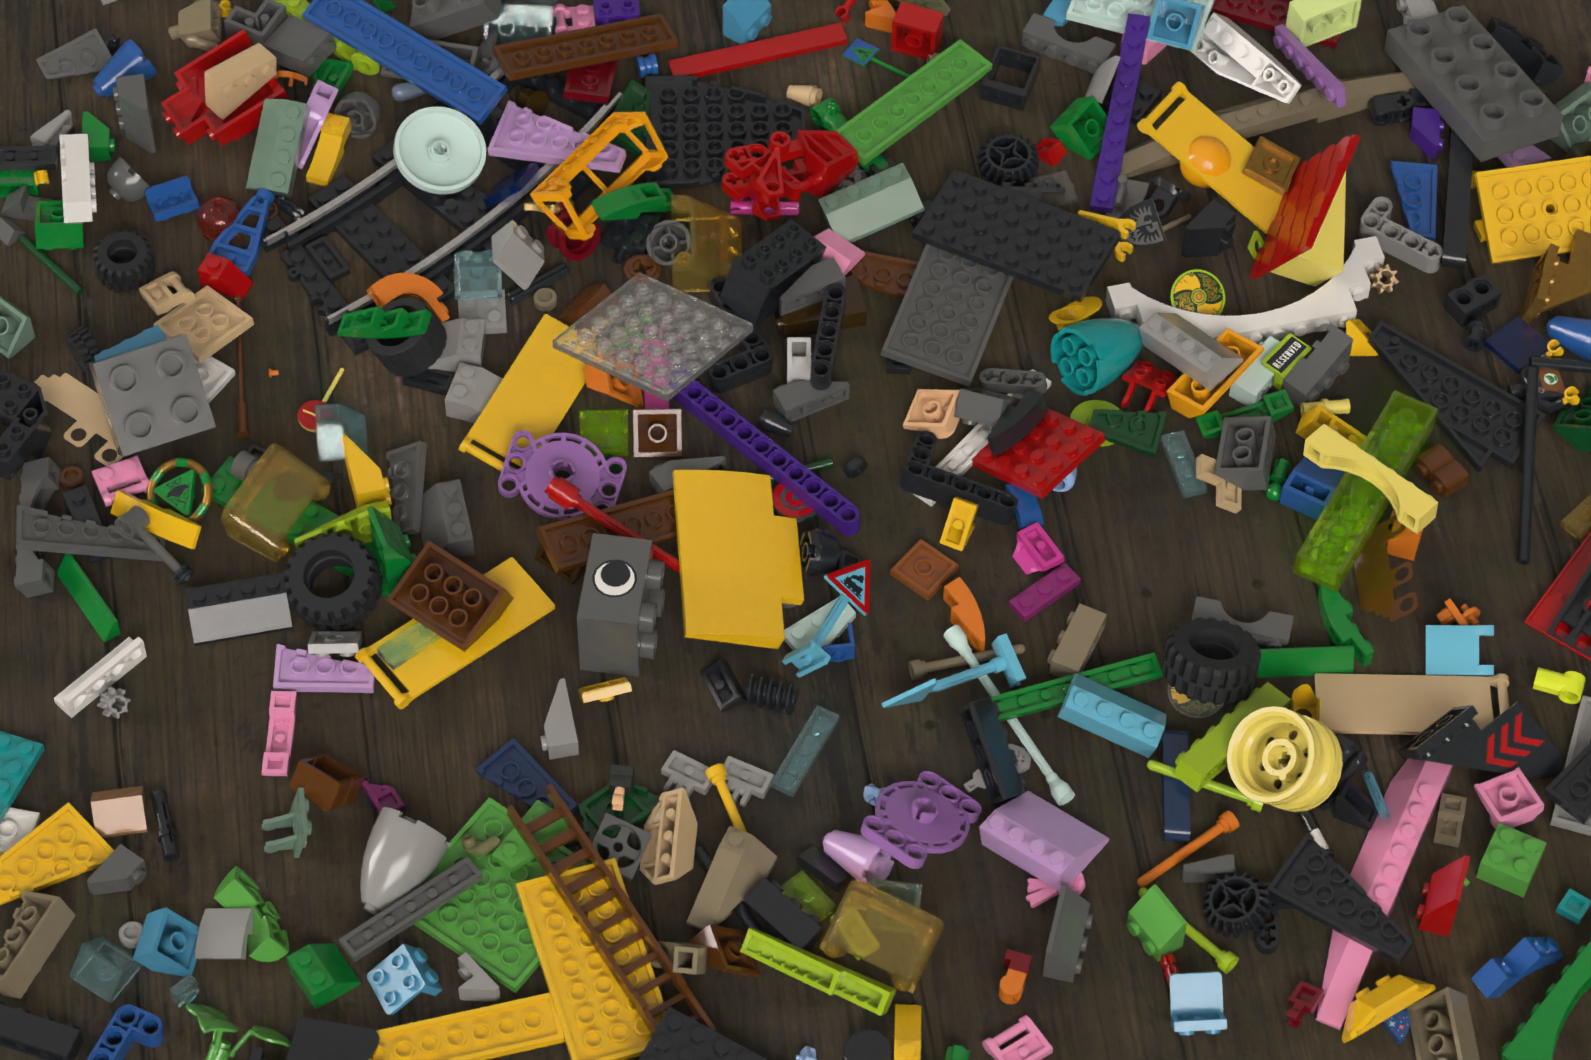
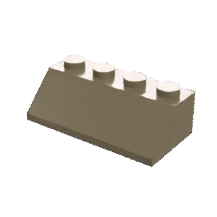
[1407,987,1480,1060]

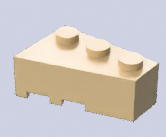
[204,43,277,120]

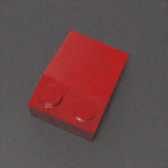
[1416,855,1470,937]

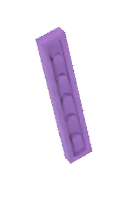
[1273,24,1346,108]

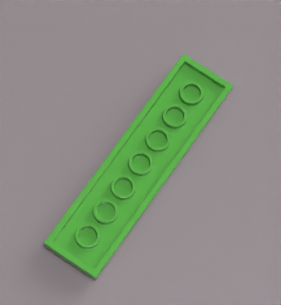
[836,39,993,165]

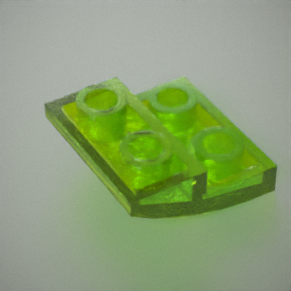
[580,409,628,457]

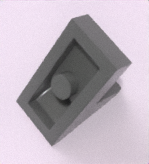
[1,185,52,221]

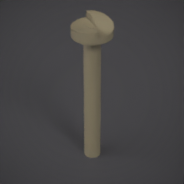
[1162,214,1192,231]

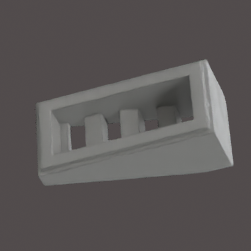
[30,110,74,146]

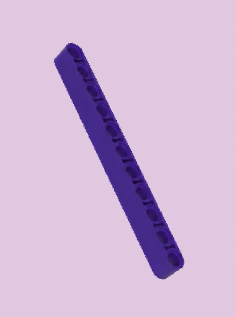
[667,369,861,536]

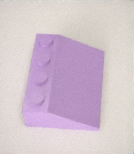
[979,791,1109,891]

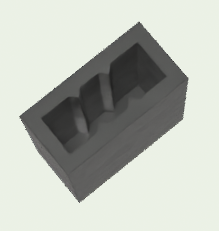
[262,15,337,77]

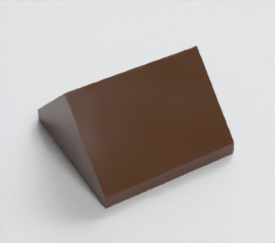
[558,283,624,342]
[633,408,682,457]

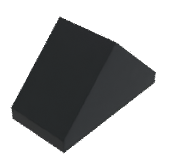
[1334,778,1380,830]

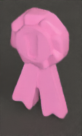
[1026,872,1085,908]

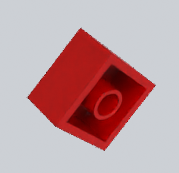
[891,1,944,60]

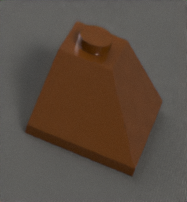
[689,924,761,978]

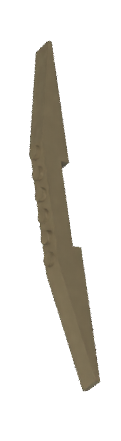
[1120,72,1416,178]

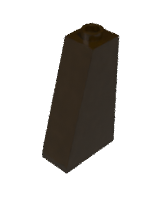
[775,274,867,339]

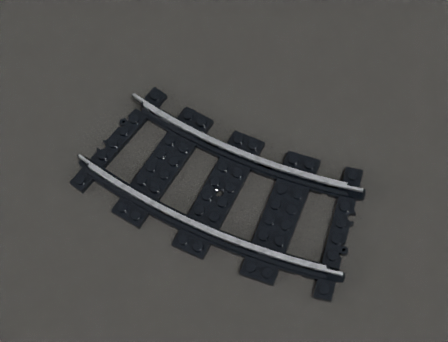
[263,65,623,356]

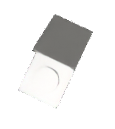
[787,337,811,384]
[458,952,500,1002]

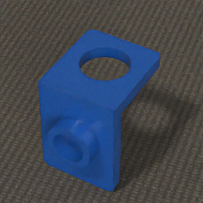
[821,623,855,662]

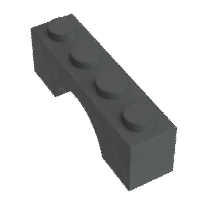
[1021,13,1116,74]
[1191,596,1294,649]

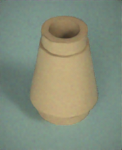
[787,85,822,108]

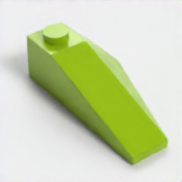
[294,501,392,549]

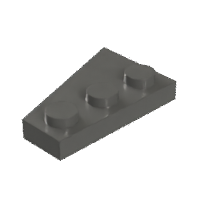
[36,28,112,81]

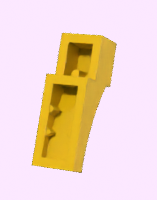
[306,113,351,186]

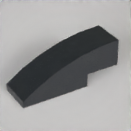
[987,391,1048,456]

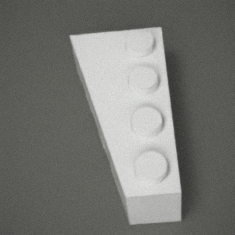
[59,134,97,223]

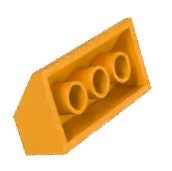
[1167,328,1265,419]

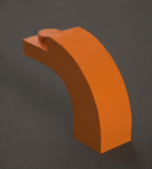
[366,273,450,323]

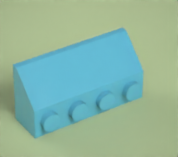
[1057,673,1167,758]

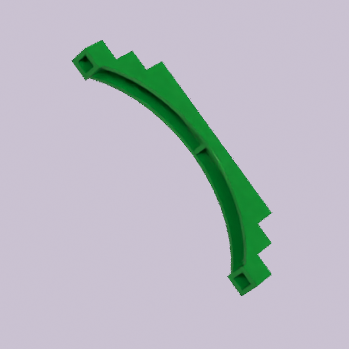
[1500,937,1591,1060]

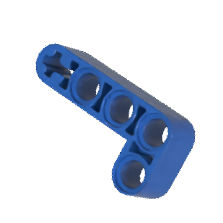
[87,1004,165,1060]

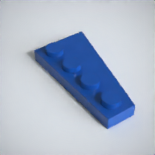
[1390,161,1437,242]

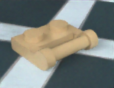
[138,272,195,316]

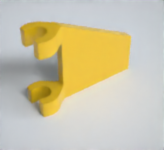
[1077,210,1136,262]

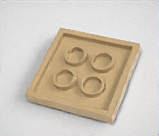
[153,285,254,364]

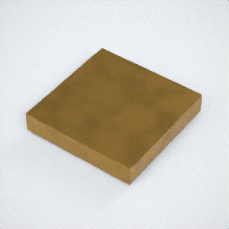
[1242,136,1301,195]

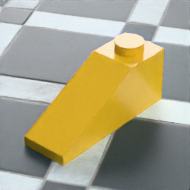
[1295,404,1375,455]
[893,1004,921,1060]

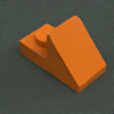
[865,0,896,33]

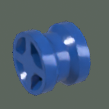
[636,53,659,78]

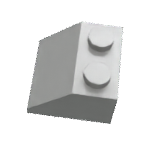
[492,220,545,290]

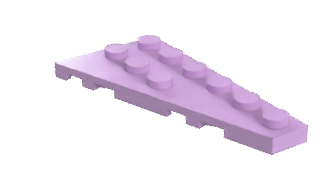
[487,100,626,173]

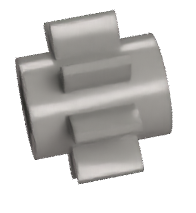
[97,687,131,719]

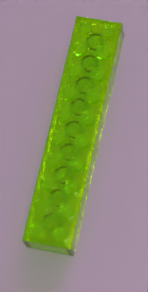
[1293,390,1439,592]

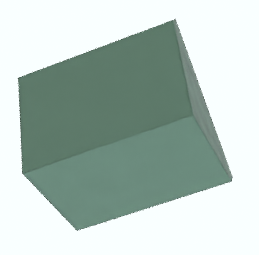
[0,296,35,358]

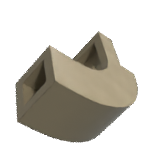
[645,941,708,975]

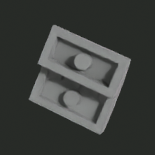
[1085,55,1121,104]
[195,908,254,960]

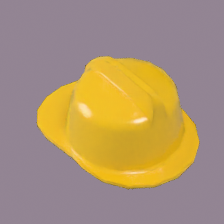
[1049,297,1102,331]

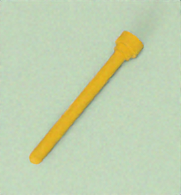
[705,764,747,833]

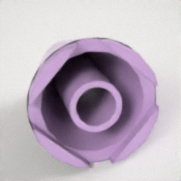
[823,830,894,890]

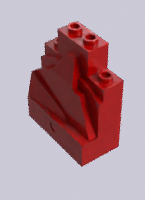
[161,29,290,146]

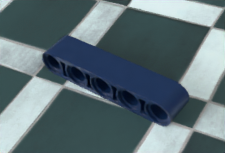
[1161,730,1190,842]

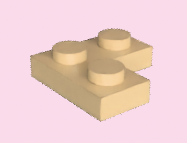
[1196,454,1242,514]

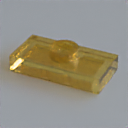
[1560,494,1591,540]

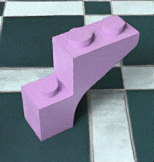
[298,80,339,169]

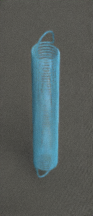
[1362,770,1391,821]

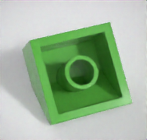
[1127,884,1187,962]

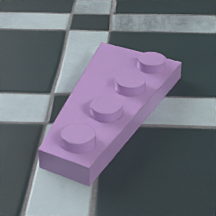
[273,644,375,693]

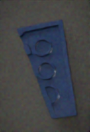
[475,738,579,814]

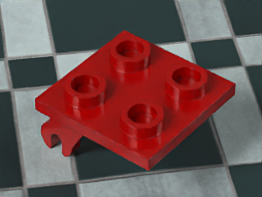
[1121,360,1179,413]

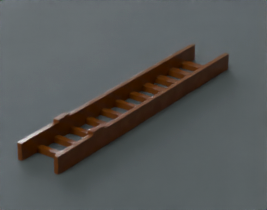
[507,783,716,1035]

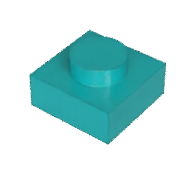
[1556,889,1591,925]

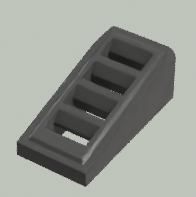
[1181,854,1235,883]

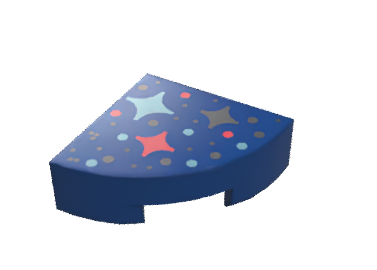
[1382,1008,1410,1044]

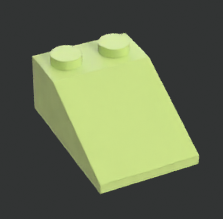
[1286,0,1362,47]

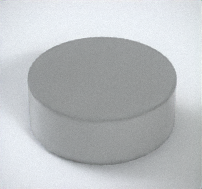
[119,921,143,948]

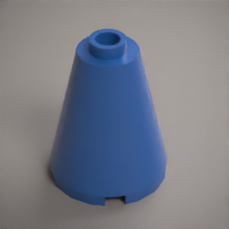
[92,39,157,98]
[1546,315,1591,361]

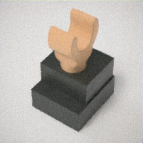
[609,764,634,811]

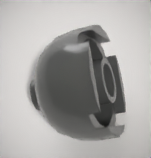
[334,92,381,139]
[107,157,150,202]
[646,220,694,268]

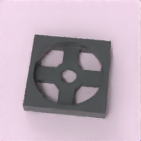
[586,813,652,881]

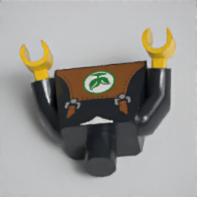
[1507,339,1580,414]

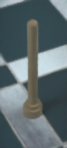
[908,644,1025,680]

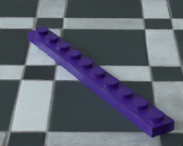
[1090,13,1151,213]

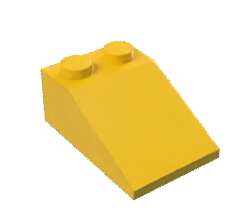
[341,435,392,508]

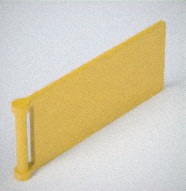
[1137,82,1291,234]
[458,314,606,471]
[355,557,555,709]

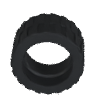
[366,297,447,377]

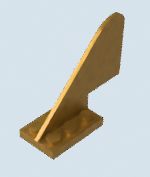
[1520,229,1591,325]

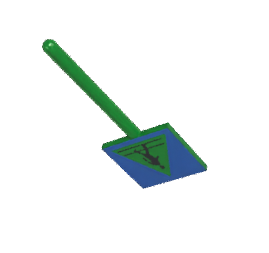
[842,38,911,78]

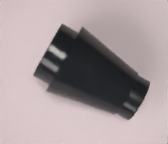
[757,408,795,438]

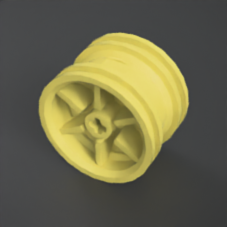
[1227,706,1343,812]

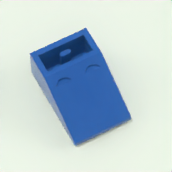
[1280,457,1352,523]

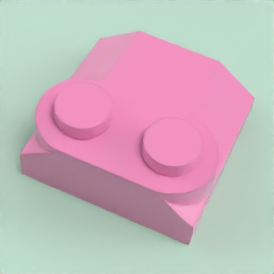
[1474,767,1544,828]

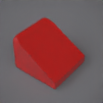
[1036,138,1066,166]

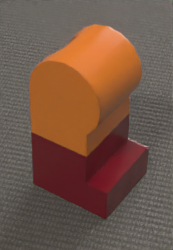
[999,949,1032,1004]

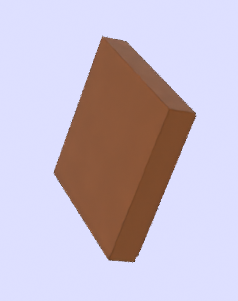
[890,539,959,601]

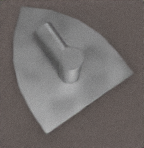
[1105,175,1149,218]

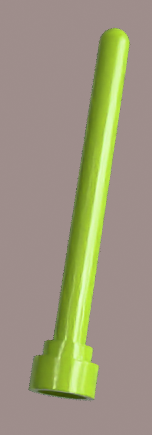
[1147,760,1264,812]
[1138,887,1239,974]

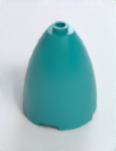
[1051,318,1143,396]

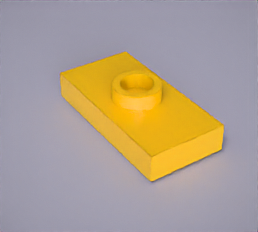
[578,677,632,703]

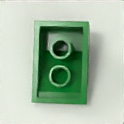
[367,506,416,587]

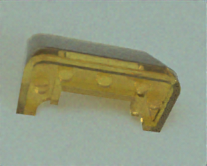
[221,443,331,562]
[819,880,944,993]

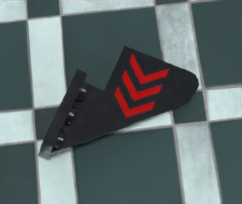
[1397,701,1563,778]

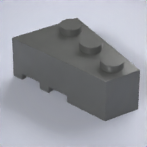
[1282,324,1353,407]

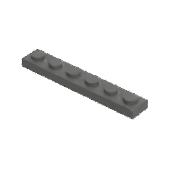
[339,856,483,962]

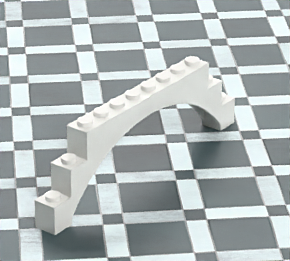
[1106,236,1385,344]

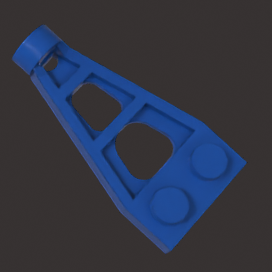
[209,188,275,277]

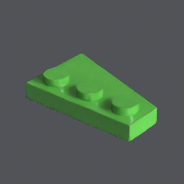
[492,800,569,872]

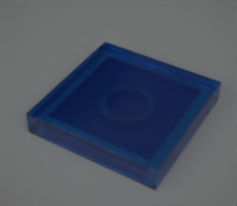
[483,162,540,206]
[1484,316,1549,374]

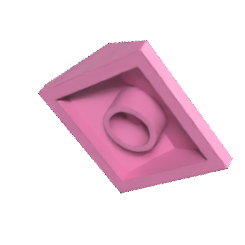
[814,228,865,276]

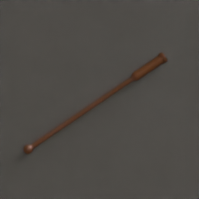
[234,295,249,438]

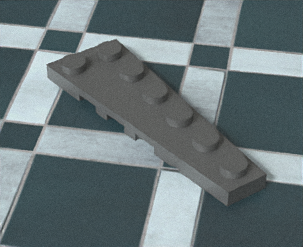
[16,505,165,562]

